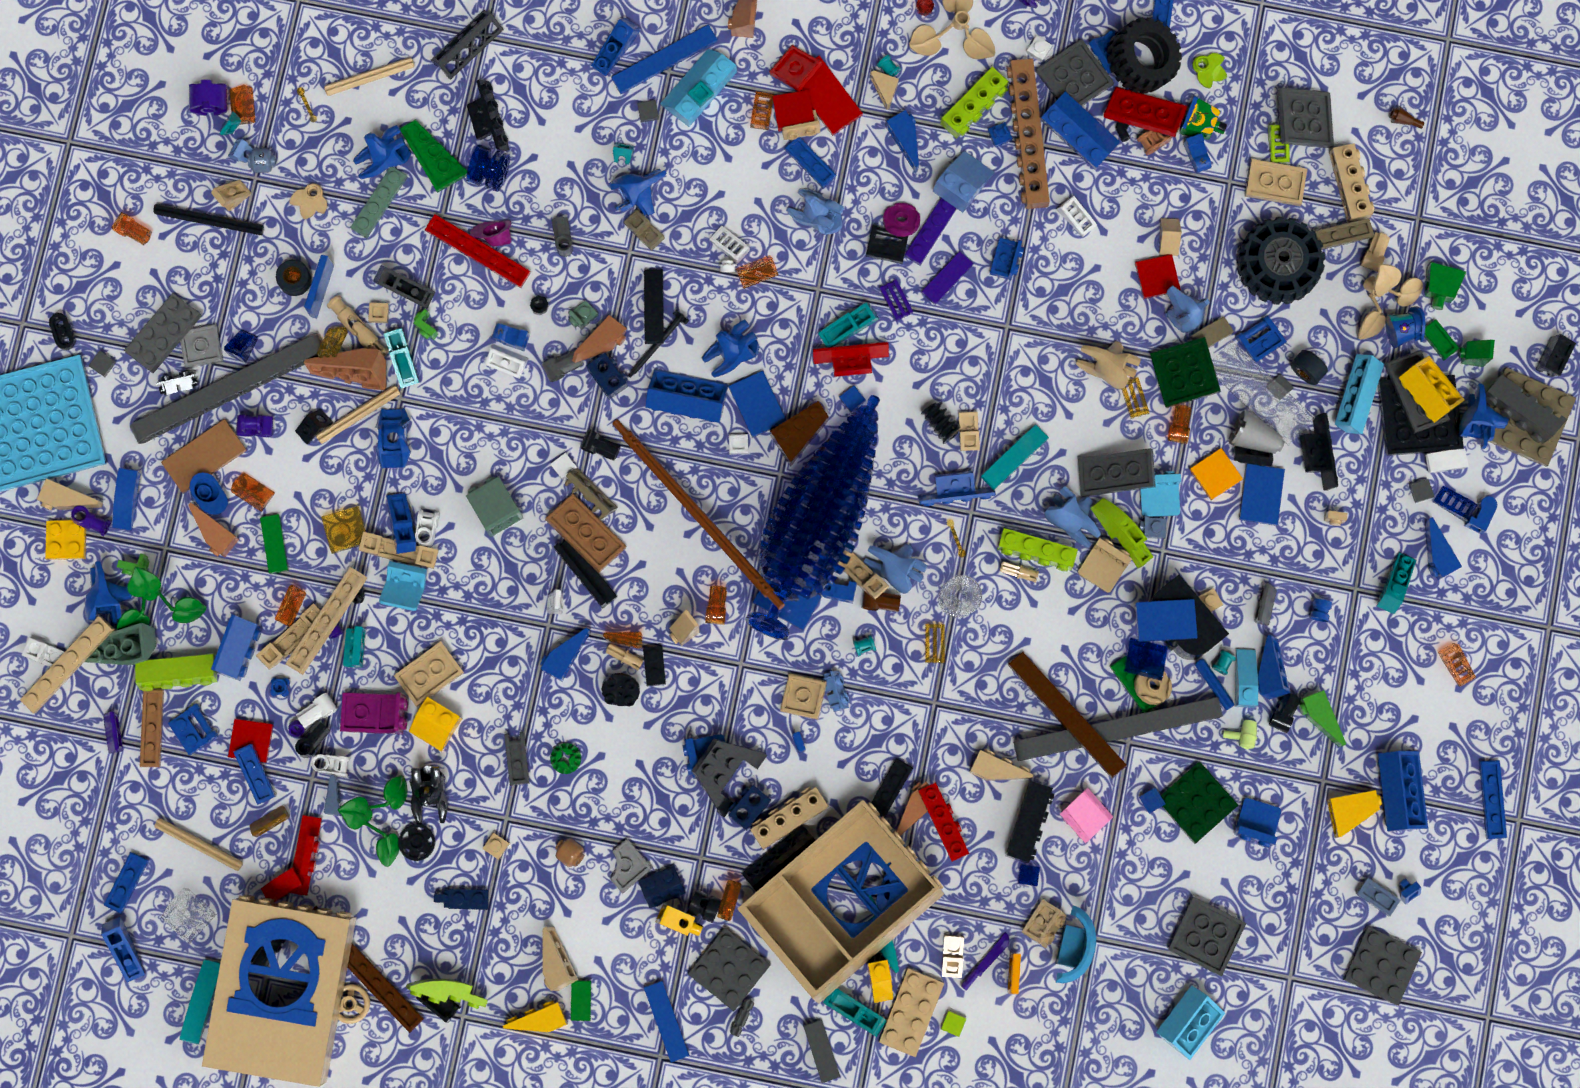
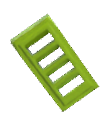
[1268,125,1290,163]

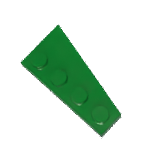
[400,120,470,193]

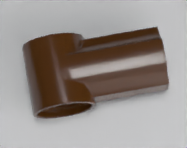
[861,591,901,612]

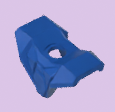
[375,408,411,468]

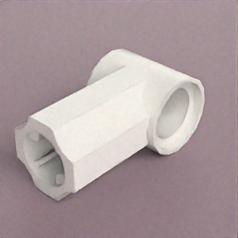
[296,693,338,729]

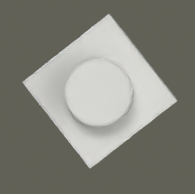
[1026,36,1052,62]

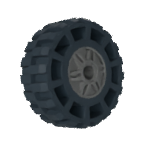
[1237,217,1325,305]

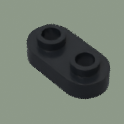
[49,313,76,350]

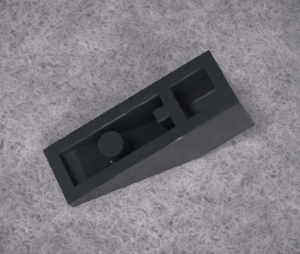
[373,265,435,308]

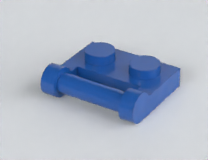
[1235,315,1287,363]
[168,704,219,756]

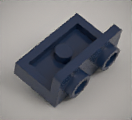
[638,865,685,908]

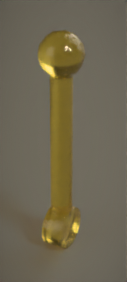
[297,87,317,123]
[947,520,966,558]

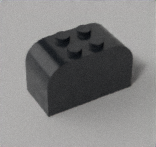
[1149,574,1229,660]

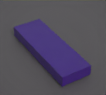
[921,251,974,305]

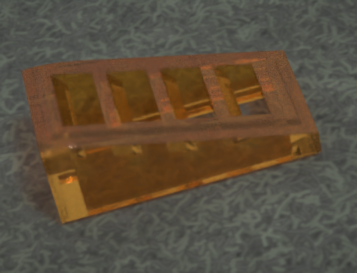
[750,91,774,130]
[603,632,643,649]
[1438,643,1476,687]

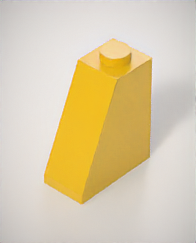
[1327,790,1382,838]
[866,960,893,1003]

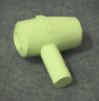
[1223,720,1257,749]

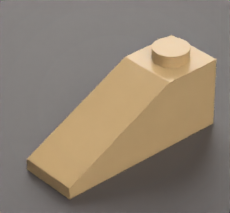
[37,478,103,510]
[669,609,700,646]
[543,927,578,991]

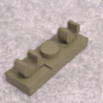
[1315,218,1374,250]
[565,468,618,520]

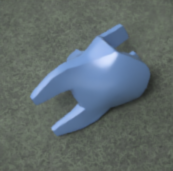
[786,189,844,235]
[1165,286,1210,333]
[1044,486,1101,548]
[863,544,927,594]

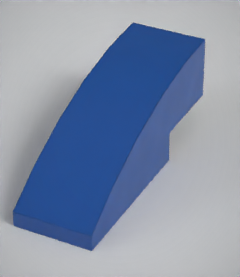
[112,468,141,531]
[386,493,416,554]

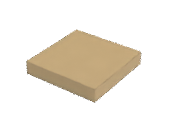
[780,674,827,720]

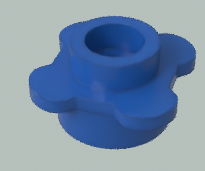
[270,677,290,697]

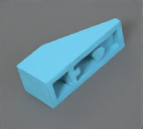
[1235,649,1258,708]

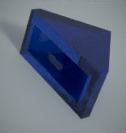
[224,329,258,363]

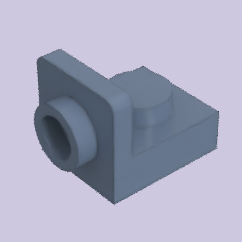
[1139,516,1166,539]

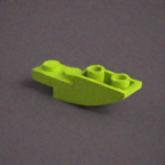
[1090,498,1153,568]
[405,979,488,1009]

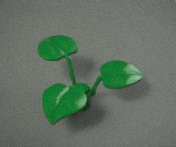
[117,567,207,630]
[337,775,408,867]

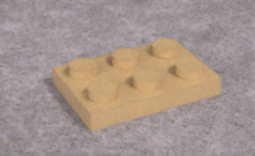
[1245,159,1307,206]
[394,641,464,707]

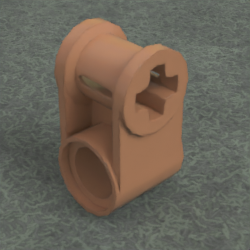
[1137,131,1172,155]

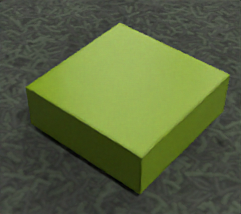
[941,1011,966,1037]

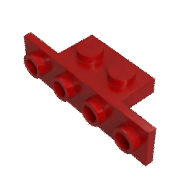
[813,342,889,377]
[918,782,970,862]
[290,815,322,896]

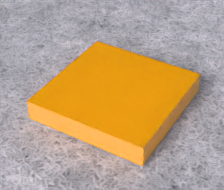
[1189,448,1243,501]
[1007,954,1021,994]

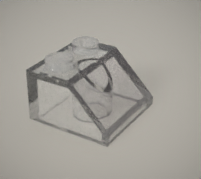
[161,888,217,944]

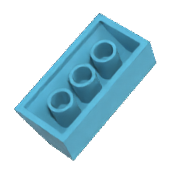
[660,49,737,127]

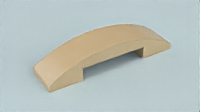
[359,532,439,569]
[825,538,889,599]
[256,603,321,670]

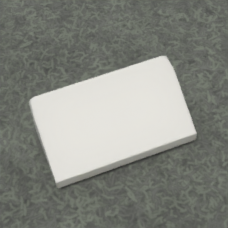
[485,344,528,379]

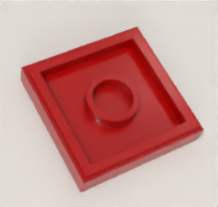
[769,45,822,91]
[772,90,815,132]
[1135,254,1181,299]
[228,719,274,763]

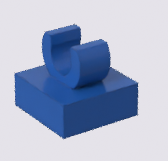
[988,122,1013,147]
[1399,878,1421,905]

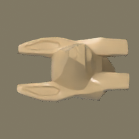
[1076,341,1141,389]

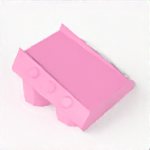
[1060,788,1113,843]

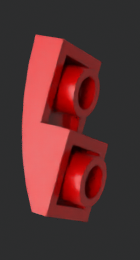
[260,867,303,903]

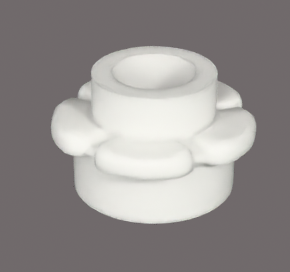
[718,260,737,272]

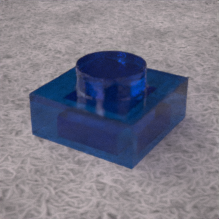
[1017,864,1040,887]

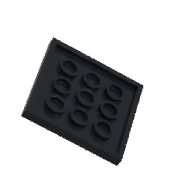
[1378,375,1464,456]

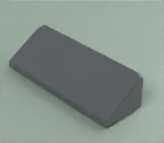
[803,1020,840,1083]

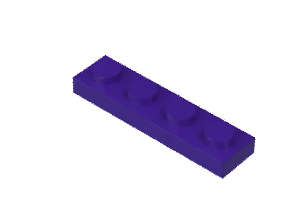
[904,198,957,266]

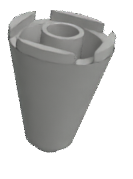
[1229,409,1285,454]

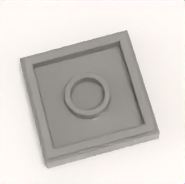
[180,324,223,369]

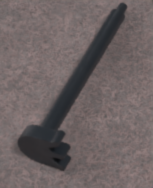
[628,309,689,378]

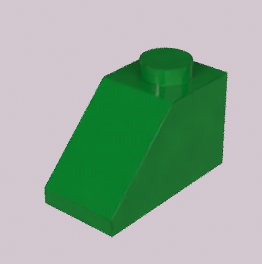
[1459,339,1495,367]

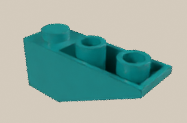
[1377,552,1417,614]

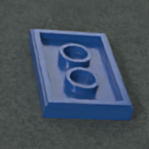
[304,255,334,319]
[728,371,786,438]
[1239,464,1285,526]
[753,569,822,630]
[1135,599,1197,642]

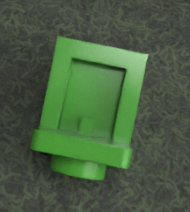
[413,309,438,340]
[117,553,149,576]

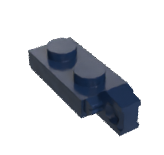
[434,889,489,910]

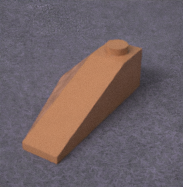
[728,0,757,38]
[304,348,386,390]

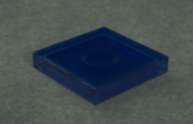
[1124,637,1168,681]

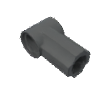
[551,216,573,257]
[542,350,583,382]

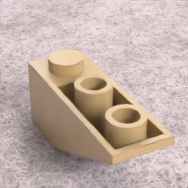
[969,749,1033,781]

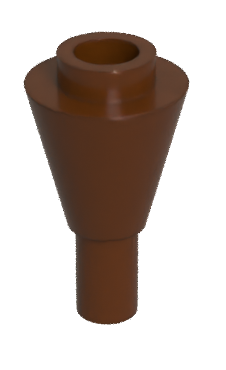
[1389,106,1424,129]

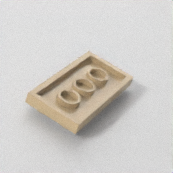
[879,969,944,1057]

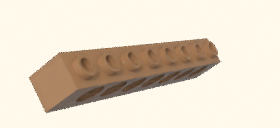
[1007,58,1050,209]

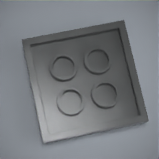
[1036,39,1114,106]
[1278,88,1334,148]
[1167,897,1247,977]
[1343,926,1422,1006]
[688,928,770,1011]

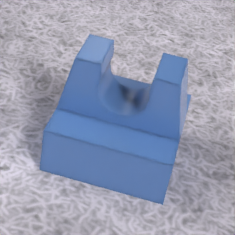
[228,139,253,163]

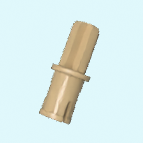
[1000,561,1039,583]
[606,643,644,671]

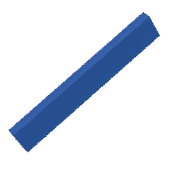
[611,24,718,94]

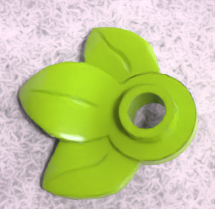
[1192,53,1227,89]

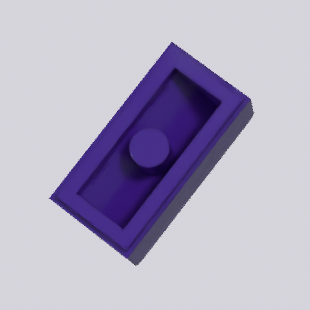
[103,711,123,754]

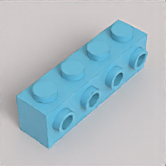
[1335,354,1384,434]

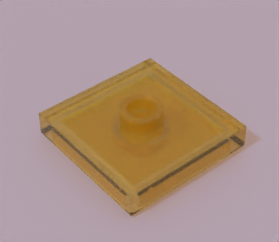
[321,506,366,554]

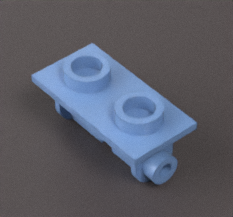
[822,671,849,712]

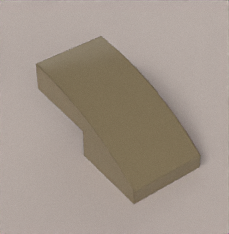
[623,210,665,251]
[1190,317,1234,348]

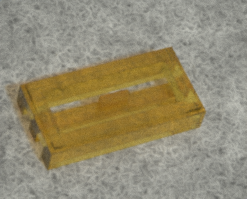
[317,327,348,358]
[1121,377,1149,419]
[925,624,945,663]

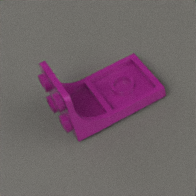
[340,692,409,735]

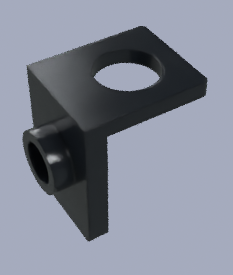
[295,409,333,445]

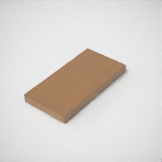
[161,419,247,494]
[545,494,627,573]

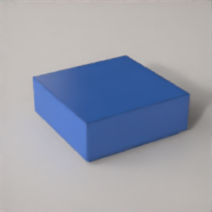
[839,386,866,412]
[792,732,806,754]
[1139,788,1165,814]

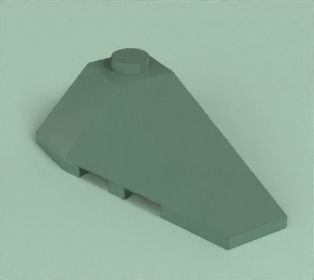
[85,623,156,665]

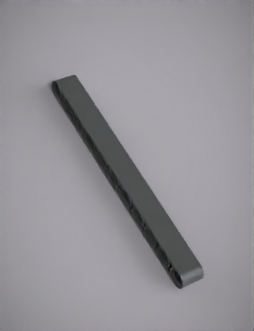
[130,335,326,444]
[1013,698,1223,761]

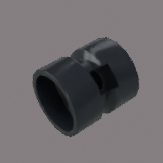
[687,890,722,923]

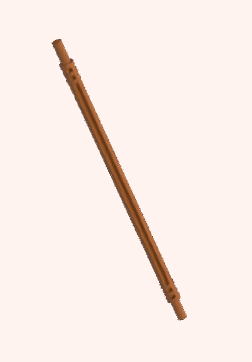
[612,419,785,610]

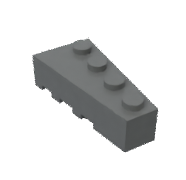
[1485,375,1567,444]

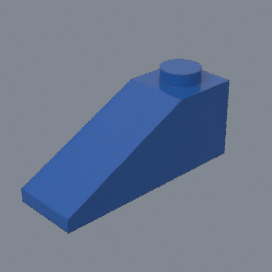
[886,110,919,173]
[1425,517,1462,580]
[540,628,591,682]
[1258,635,1290,700]
[101,917,145,983]

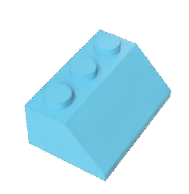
[1156,985,1225,1060]

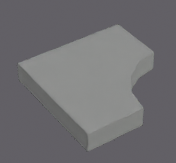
[610,839,653,894]

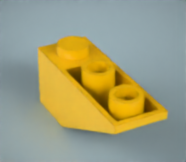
[503,1000,568,1032]

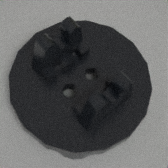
[601,673,640,707]

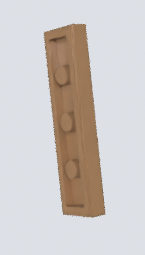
[140,689,164,768]

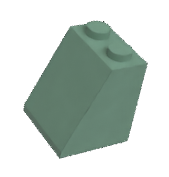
[466,476,524,538]

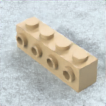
[1329,143,1374,223]
[750,787,829,850]

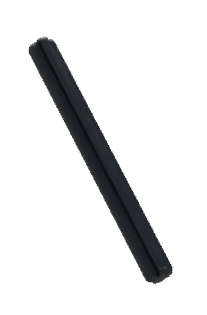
[153,204,264,235]

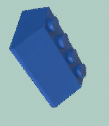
[1040,91,1120,170]
[645,369,729,423]
[1378,751,1428,831]

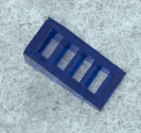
[1433,486,1478,522]

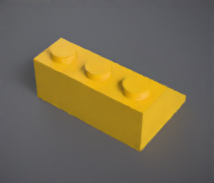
[1399,356,1465,423]

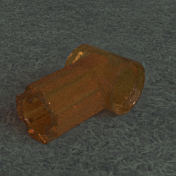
[111,212,152,246]
[1168,405,1192,444]
[705,586,727,625]

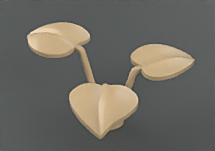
[909,0,995,60]
[1357,264,1423,340]

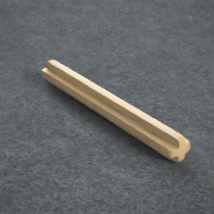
[324,57,414,96]
[316,385,400,444]
[154,818,243,871]

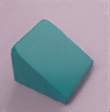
[219,111,242,135]

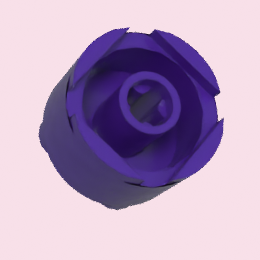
[189,80,227,116]

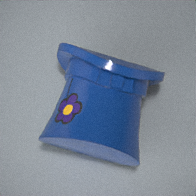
[1386,306,1426,348]

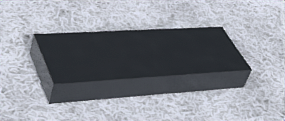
[871,758,913,818]

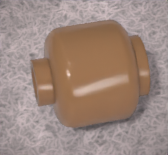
[555,838,585,867]

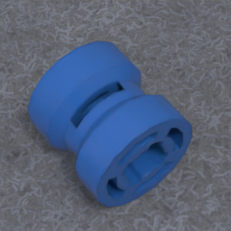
[1309,598,1333,622]

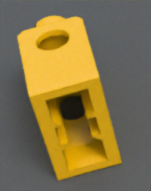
[655,904,703,936]

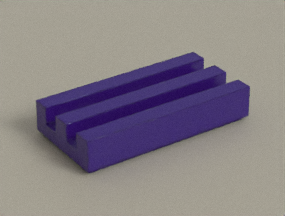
[879,279,913,321]

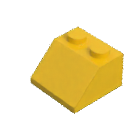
[409,697,462,752]

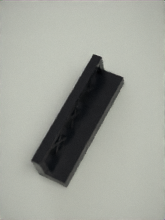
[431,10,504,80]
[553,540,617,609]
[741,825,816,892]

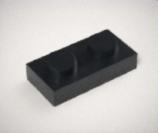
[1233,446,1273,466]
[643,646,666,687]

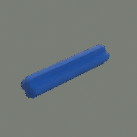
[1195,658,1234,710]

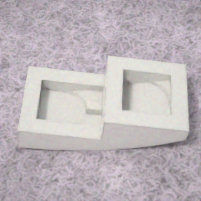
[1425,448,1469,473]
[22,638,64,667]

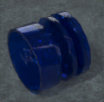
[466,145,510,192]

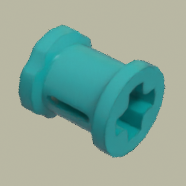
[877,55,901,77]
[853,634,877,657]
[1212,650,1236,675]

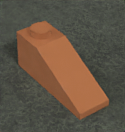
[572,315,627,363]
[188,502,239,557]
[896,782,929,836]

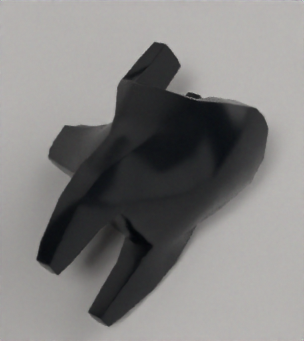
[409,765,448,824]

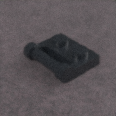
[866,224,908,264]

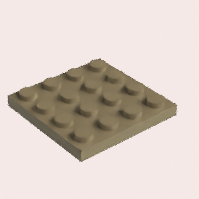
[1488,368,1576,467]

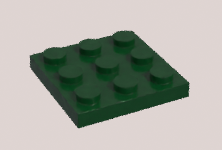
[1150,337,1221,408]
[1160,761,1239,844]

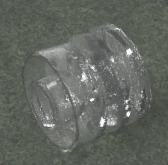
[938,575,982,618]

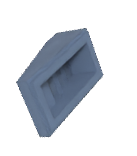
[324,775,341,817]

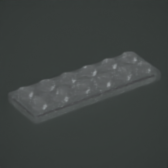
[1212,340,1315,446]

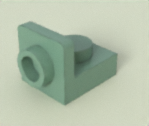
[568,300,598,330]

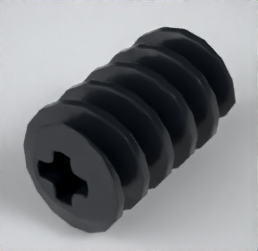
[921,402,961,444]

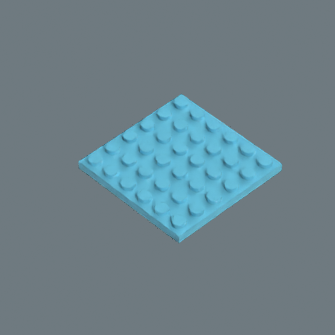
[0,355,107,492]

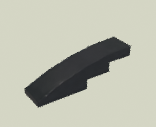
[644,269,664,344]

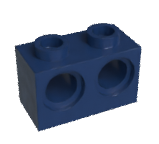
[586,353,628,400]
[728,785,771,831]

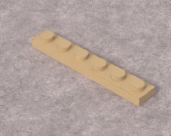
[286,567,367,675]
[20,616,115,713]

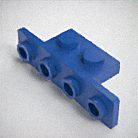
[918,471,996,506]

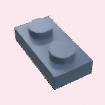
[1356,878,1401,917]

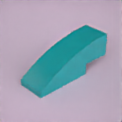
[818,302,879,348]
[383,327,419,388]
[823,989,887,1037]

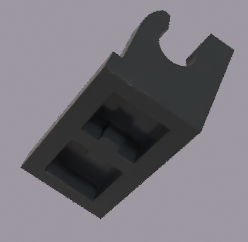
[1535,334,1576,377]
[416,994,461,1023]

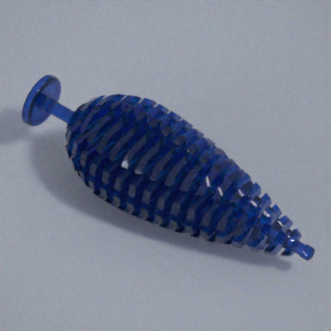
[745,395,880,640]

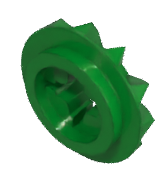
[550,743,581,774]

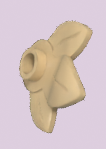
[289,183,327,219]

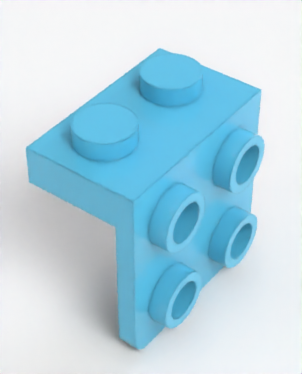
[1140,471,1181,517]
[379,561,427,611]

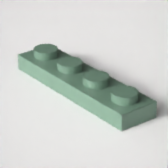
[350,167,408,239]

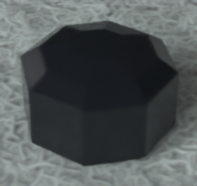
[530,295,549,315]

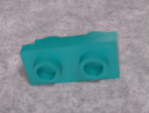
[343,626,366,668]

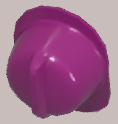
[470,220,512,247]

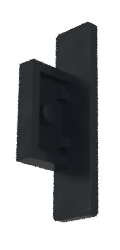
[467,79,509,151]
[1300,413,1338,491]

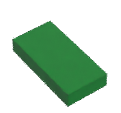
[1424,319,1460,361]
[571,981,592,1021]

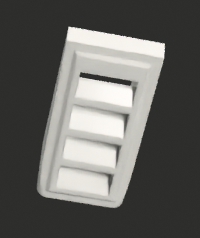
[1057,196,1097,237]
[709,226,750,264]
[547,590,564,614]

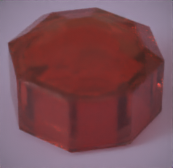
[916,0,934,16]

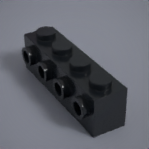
[1005,781,1054,864]

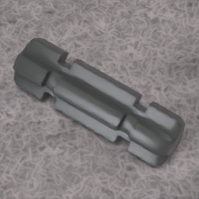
[730,999,754,1037]

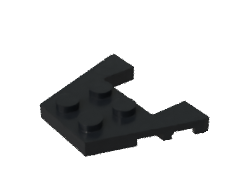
[692,739,767,818]

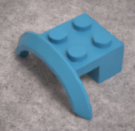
[1055,905,1096,983]

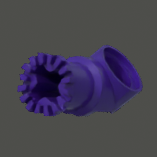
[71,506,111,536]

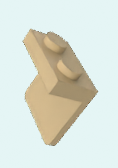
[1078,538,1132,593]

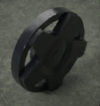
[398,824,435,861]

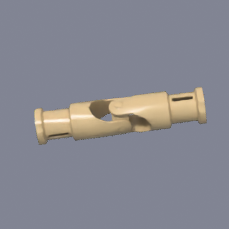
[327,295,389,357]

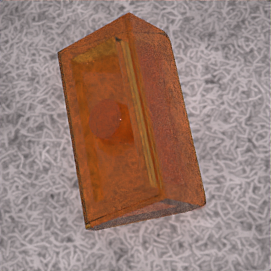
[229,84,256,125]
[736,255,778,289]
[231,472,275,512]
[275,585,306,627]
[717,880,742,921]

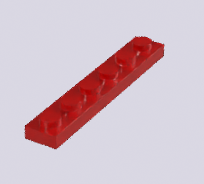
[425,214,531,288]

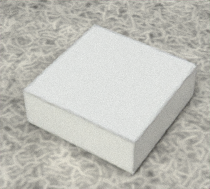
[729,434,748,455]
[550,453,577,480]

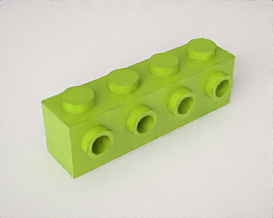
[940,67,1009,139]
[997,528,1078,572]
[135,654,217,691]

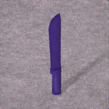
[961,932,1009,991]

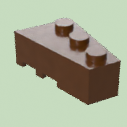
[770,401,829,467]

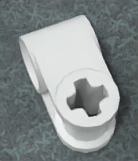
[415,510,439,547]
[311,754,351,777]

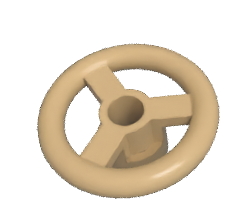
[338,984,370,1024]

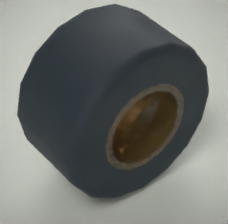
[275,259,312,296]
[1290,350,1328,385]

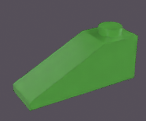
[1298,690,1346,747]

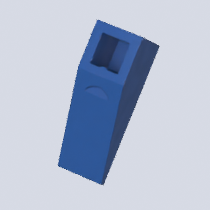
[591,18,641,76]

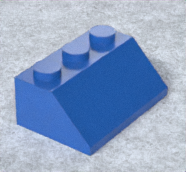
[211,614,261,681]

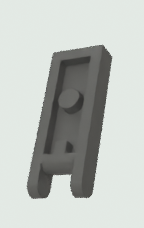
[504,731,530,786]

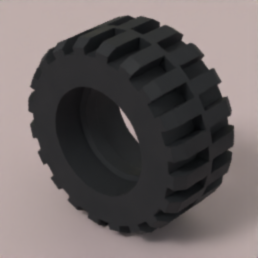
[1107,17,1182,94]

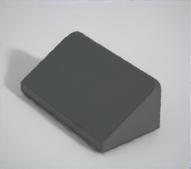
[1255,583,1277,626]

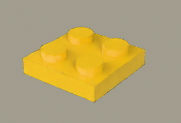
[45,520,86,560]

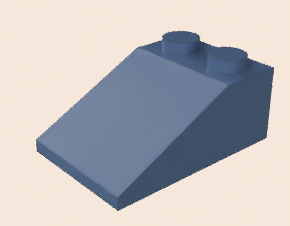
[933,151,995,213]

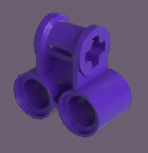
[236,414,273,438]

